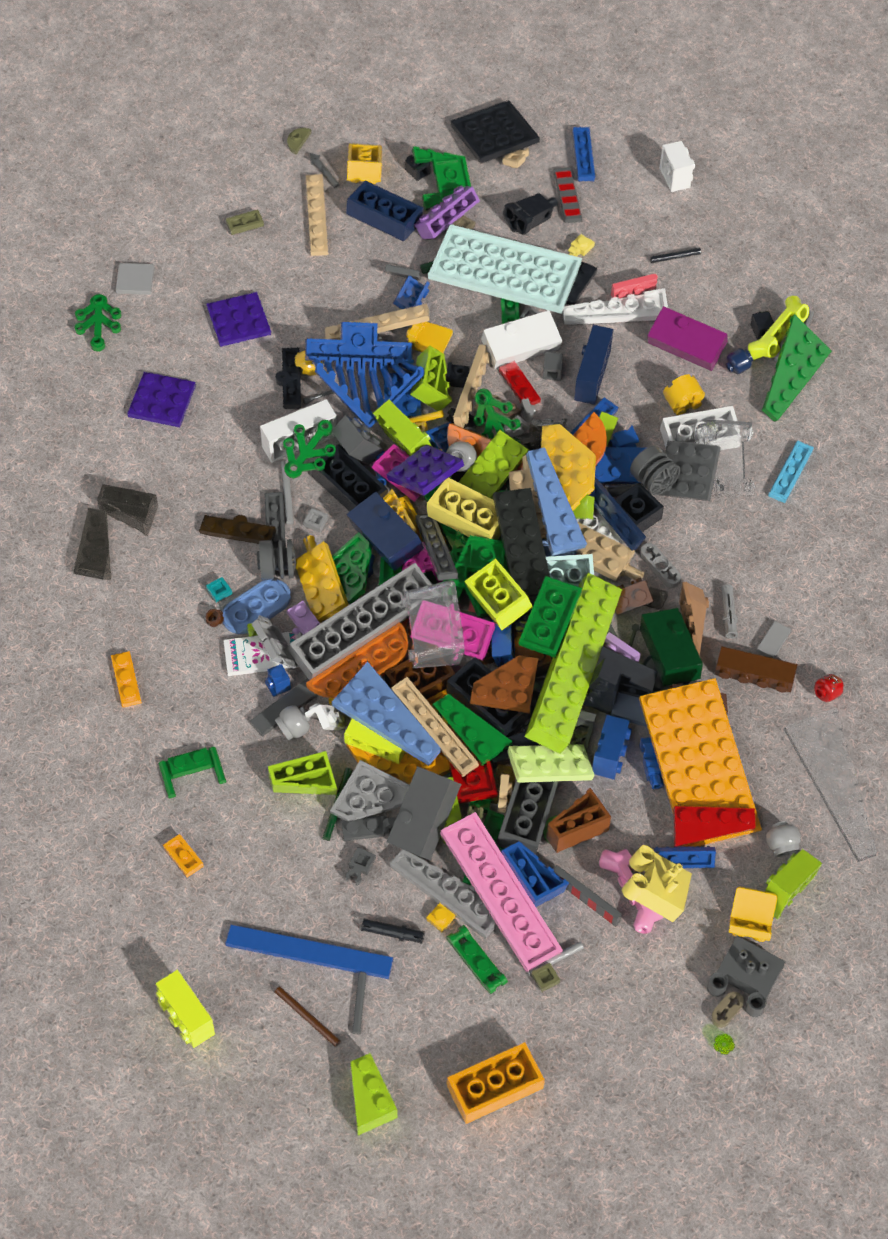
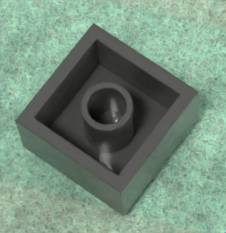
[332,415,384,465]

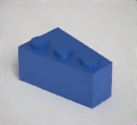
[592,715,632,780]
[501,841,569,907]

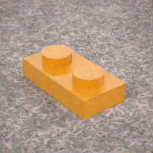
[163,834,204,877]

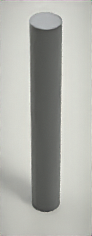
[352,972,367,1035]

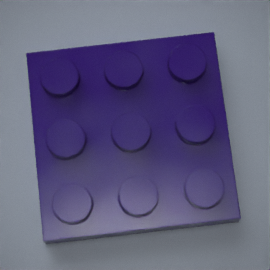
[206,292,271,347]
[127,372,196,428]
[386,445,465,496]

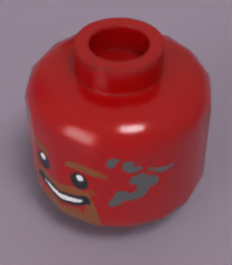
[814,674,844,702]

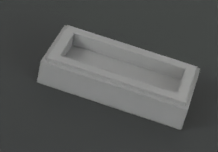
[756,621,792,659]

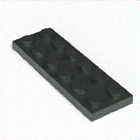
[493,488,550,596]

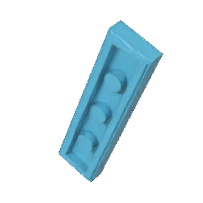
[768,441,814,503]

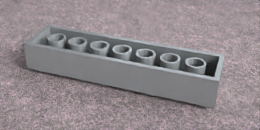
[288,563,438,680]

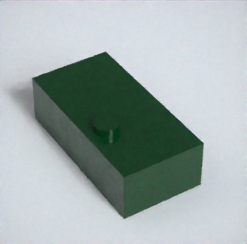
[640,608,703,686]

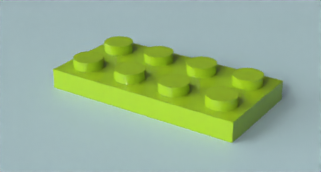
[458,430,529,499]

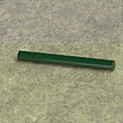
[322,768,353,841]

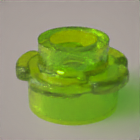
[713,1034,735,1055]

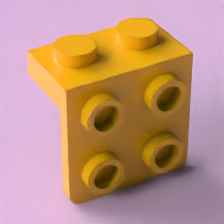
[406,322,453,353]
[729,886,777,942]

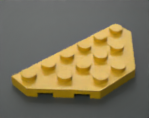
[541,424,596,511]

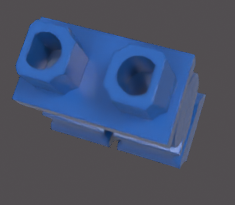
[639,737,663,789]

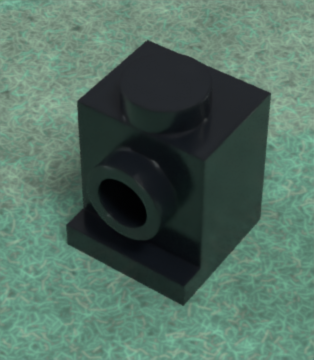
[405,154,430,181]
[446,362,470,388]

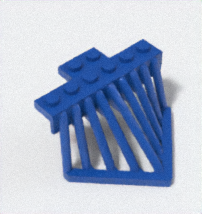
[305,322,424,427]

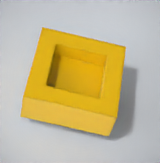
[426,903,455,932]

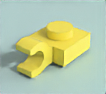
[568,234,595,257]

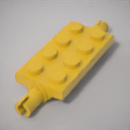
[296,535,348,623]

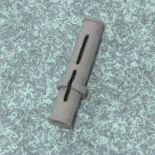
[721,584,738,639]

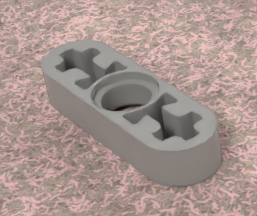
[640,543,681,588]

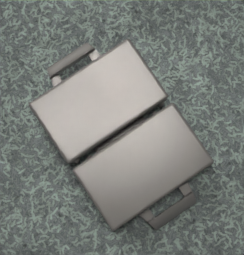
[252,615,297,668]

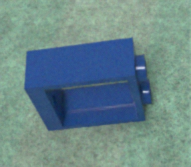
[492,620,515,668]

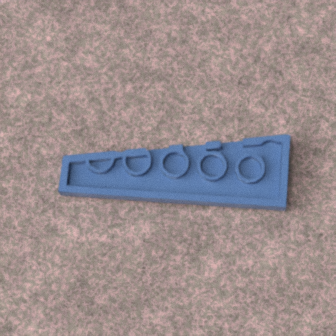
[526,448,587,556]

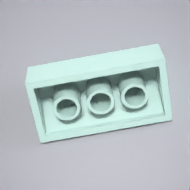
[546,554,594,587]

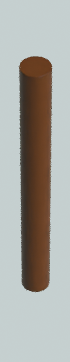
[275,986,341,1047]

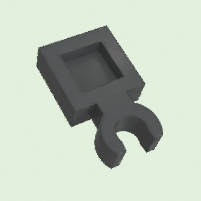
[346,847,376,886]

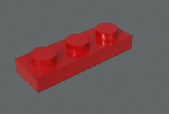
[499,361,541,405]

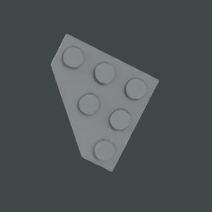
[330,760,410,822]

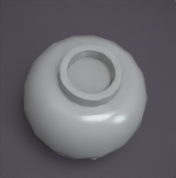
[446,441,477,472]
[275,705,311,740]
[766,821,801,857]

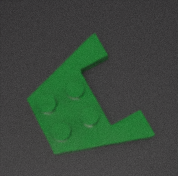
[412,146,471,211]
[447,535,509,588]

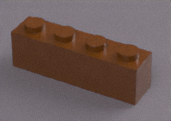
[714,646,798,693]

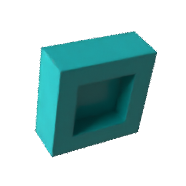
[206,577,232,603]

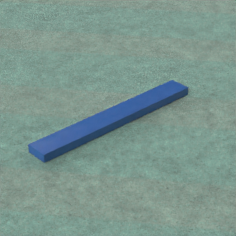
[226,925,393,979]

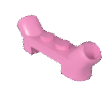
[599,849,663,934]

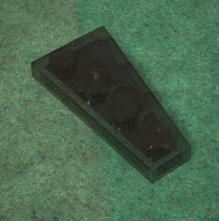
[73,508,111,580]

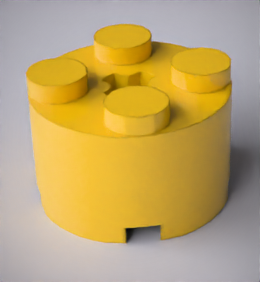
[663,374,705,416]

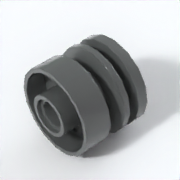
[630,445,680,495]
[257,539,296,580]

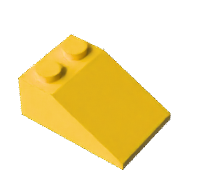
[347,143,382,184]

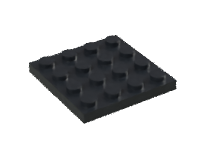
[450,100,540,164]

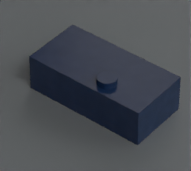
[346,180,423,242]
[574,325,614,405]
[346,492,424,571]

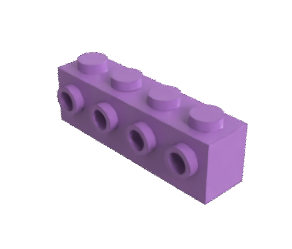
[414,186,480,239]

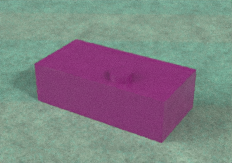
[647,306,728,371]

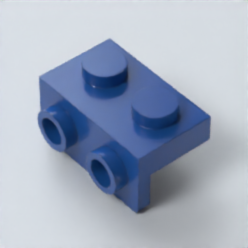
[393,276,430,309]

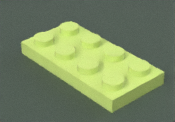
[507,744,594,783]

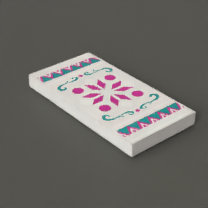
[224,632,301,676]

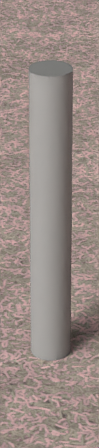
[527,941,584,976]

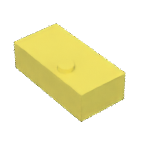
[427,478,501,540]

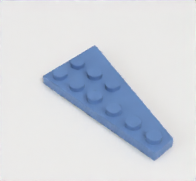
[332,661,441,766]

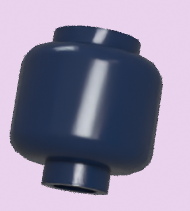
[725,348,753,374]

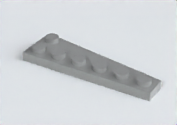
[390,849,497,939]

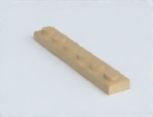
[306,174,328,256]
[325,304,430,340]
[453,345,490,428]
[391,677,479,777]

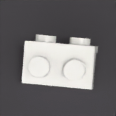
[305,703,345,731]

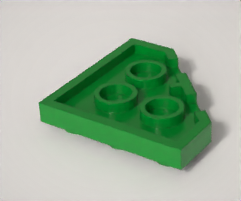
[332,532,372,604]

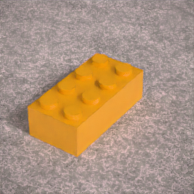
[447,1042,545,1124]

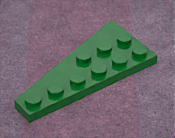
[762,314,832,422]

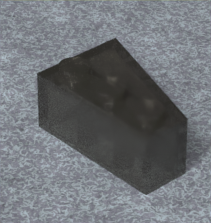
[97,484,158,537]

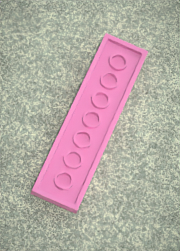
[440,812,563,972]

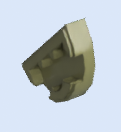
[287,128,311,155]

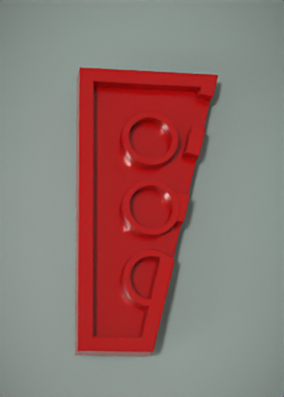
[673,806,756,847]

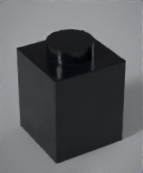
[750,311,774,340]

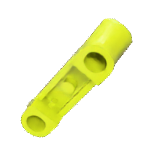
[748,296,809,360]

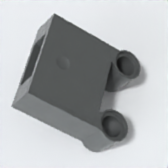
[707,936,786,1017]

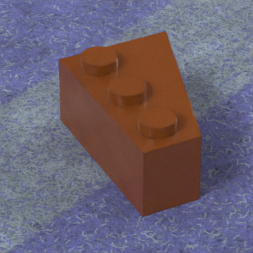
[546,787,611,853]

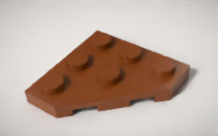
[470,655,538,713]

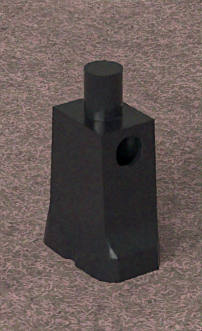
[503,193,558,234]

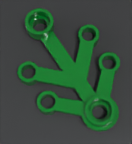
[74,294,122,352]
[473,388,521,439]
[283,420,336,479]

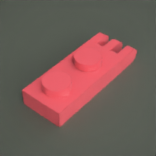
[611,274,658,299]

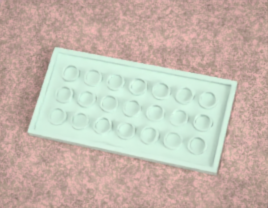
[428,224,582,314]

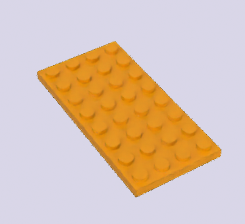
[639,678,762,847]

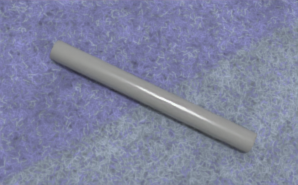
[281,460,294,524]

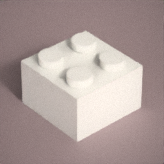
[660,141,695,192]

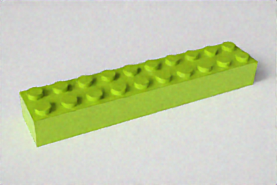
[525,573,622,754]

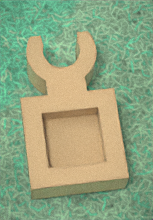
[503,148,529,168]
[498,774,513,813]

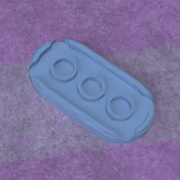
[223,580,291,634]

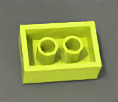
[464,559,533,630]
[155,969,215,1048]

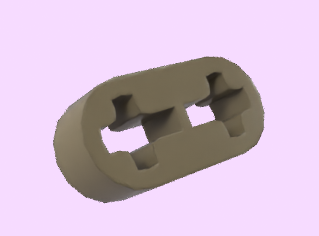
[711,992,744,1028]

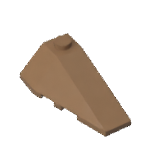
[679,582,709,656]

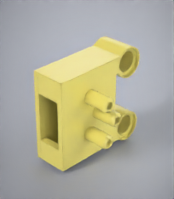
[622,845,692,922]

